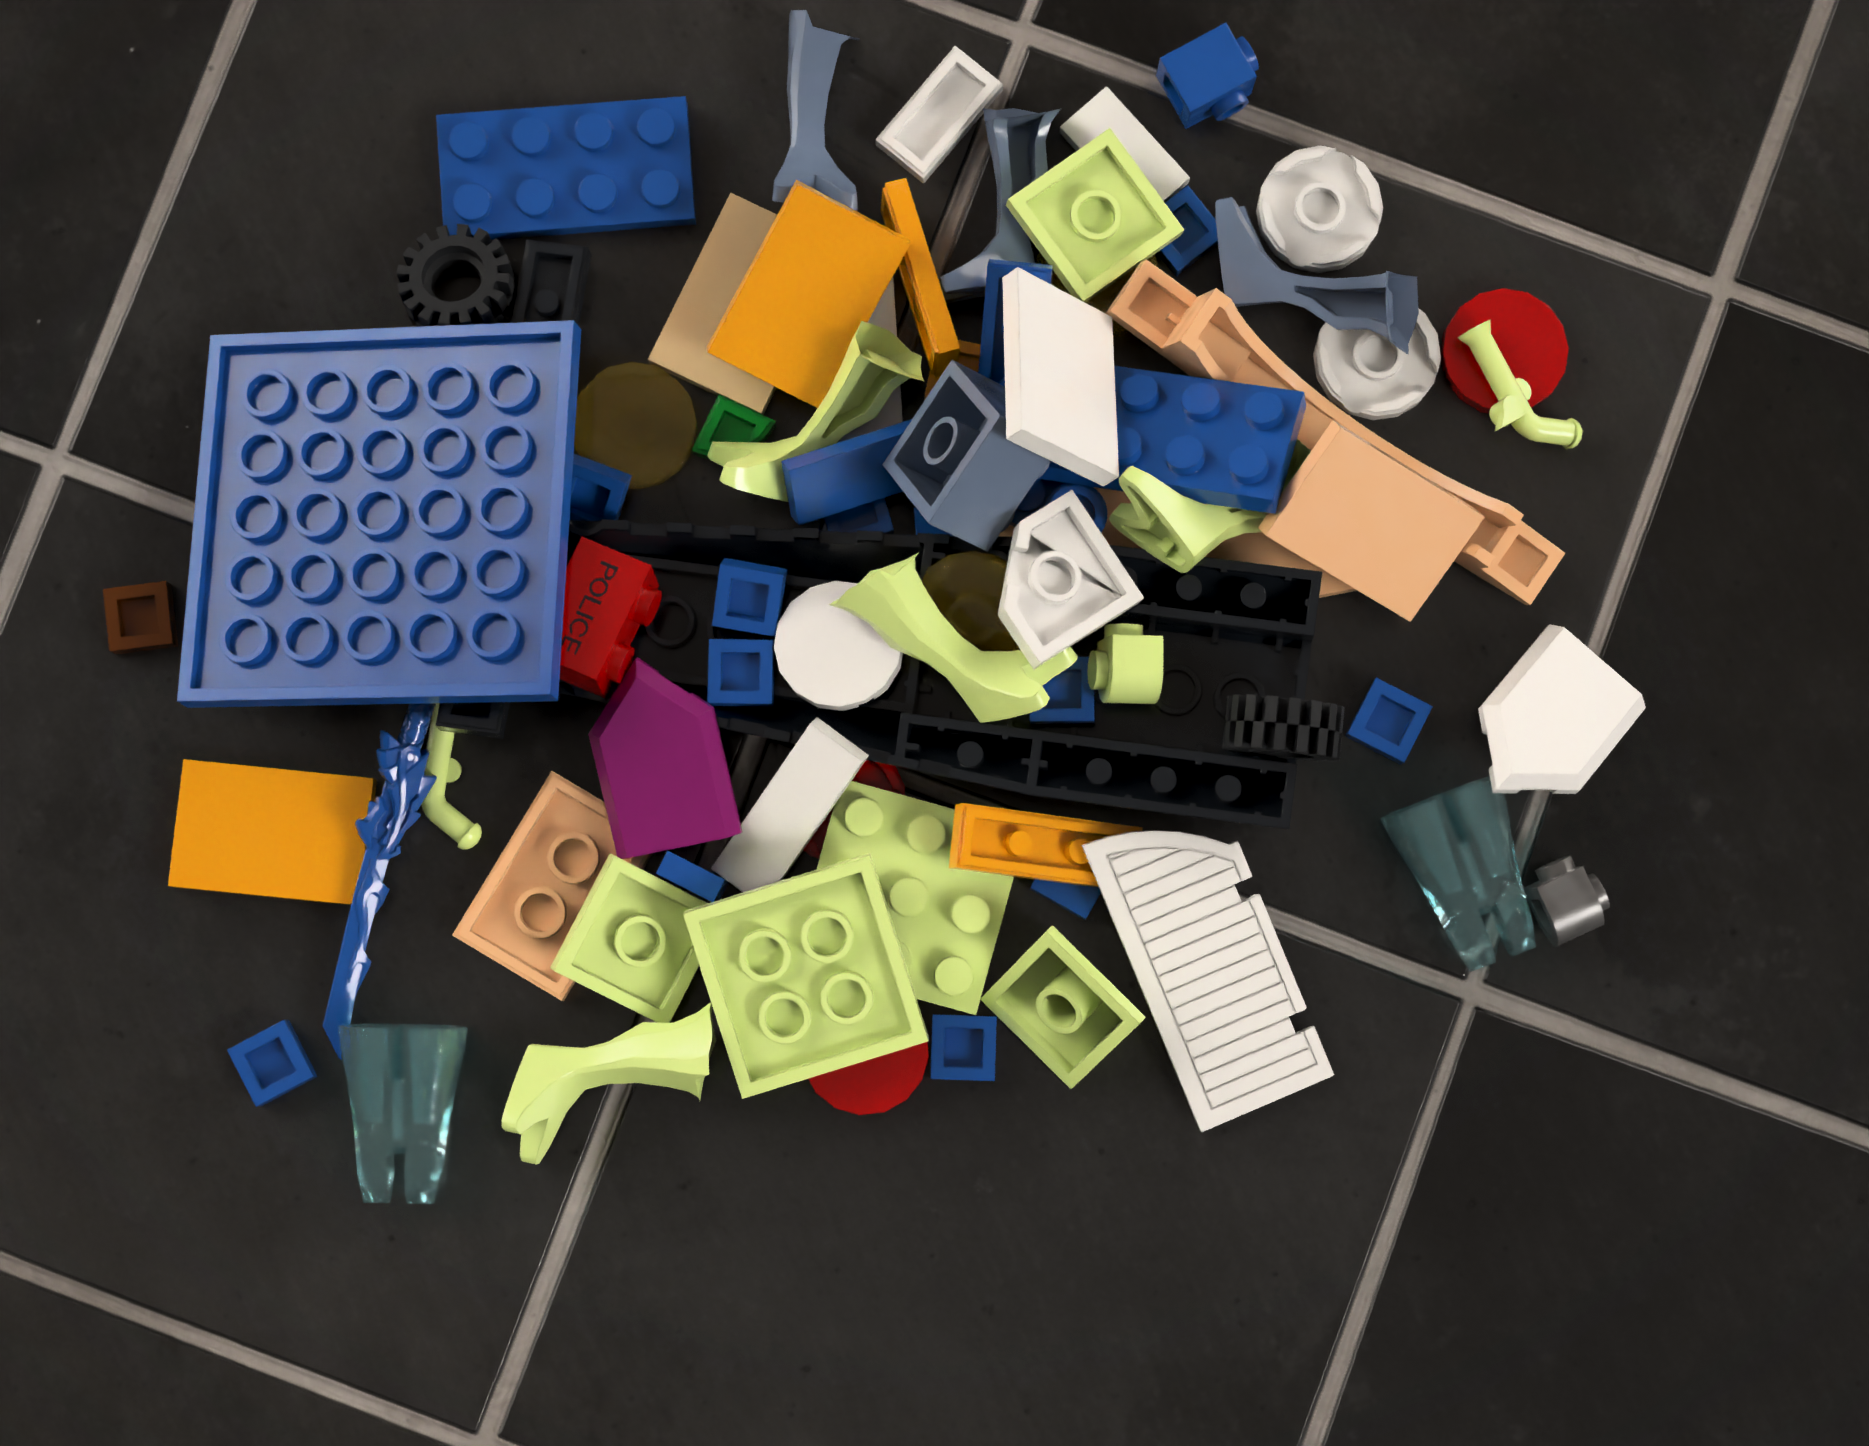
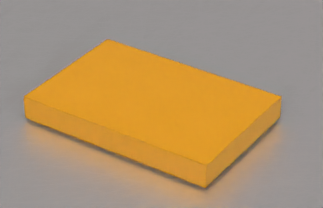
[707,180,911,408]
[168,759,377,905]

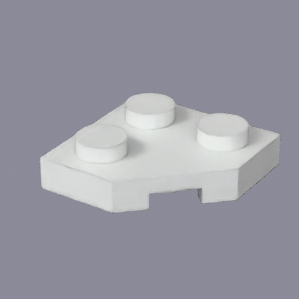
[998,490,1144,670]

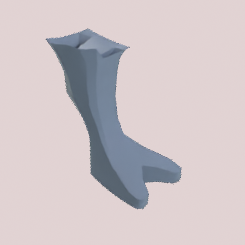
[772,10,859,210]
[939,108,1061,303]
[1215,197,1419,355]

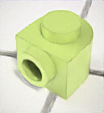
[1088,623,1163,704]

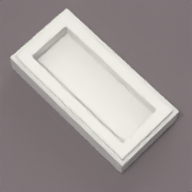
[875,46,1003,184]
[1059,86,1190,202]

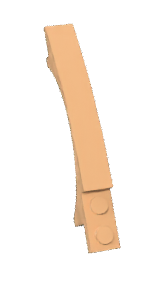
[1105,259,1565,605]

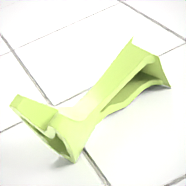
[707,321,924,502]
[1109,439,1311,573]
[829,553,1078,723]
[502,1003,716,1164]

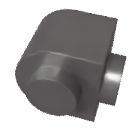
[1522,855,1610,947]

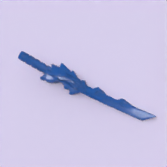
[322,703,437,1060]

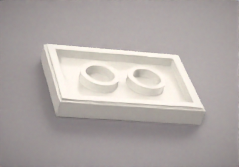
[1002,267,1119,487]

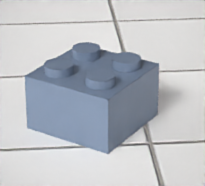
[882,360,1050,552]

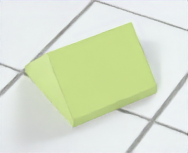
[980,925,1146,1089]

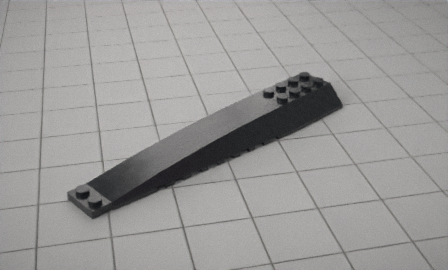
[559,519,1322,830]

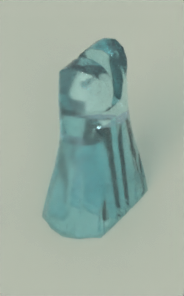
[1381,776,1536,972]
[338,1023,468,1204]

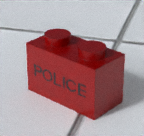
[560,537,662,698]

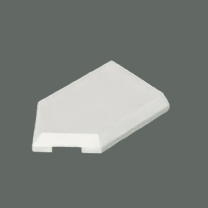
[1478,624,1646,794]

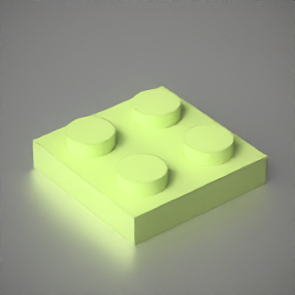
[1006,128,1184,303]
[550,853,708,1023]

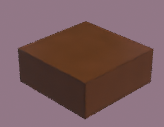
[103,581,178,654]

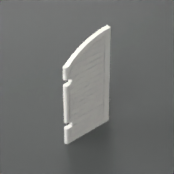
[1081,830,1334,1132]

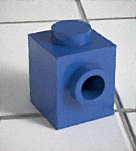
[1156,23,1259,129]

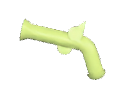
[1457,319,1583,449]
[421,703,482,850]

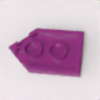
[588,657,743,859]

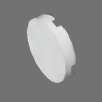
[1256,146,1383,273]
[1313,308,1441,420]
[774,581,903,711]

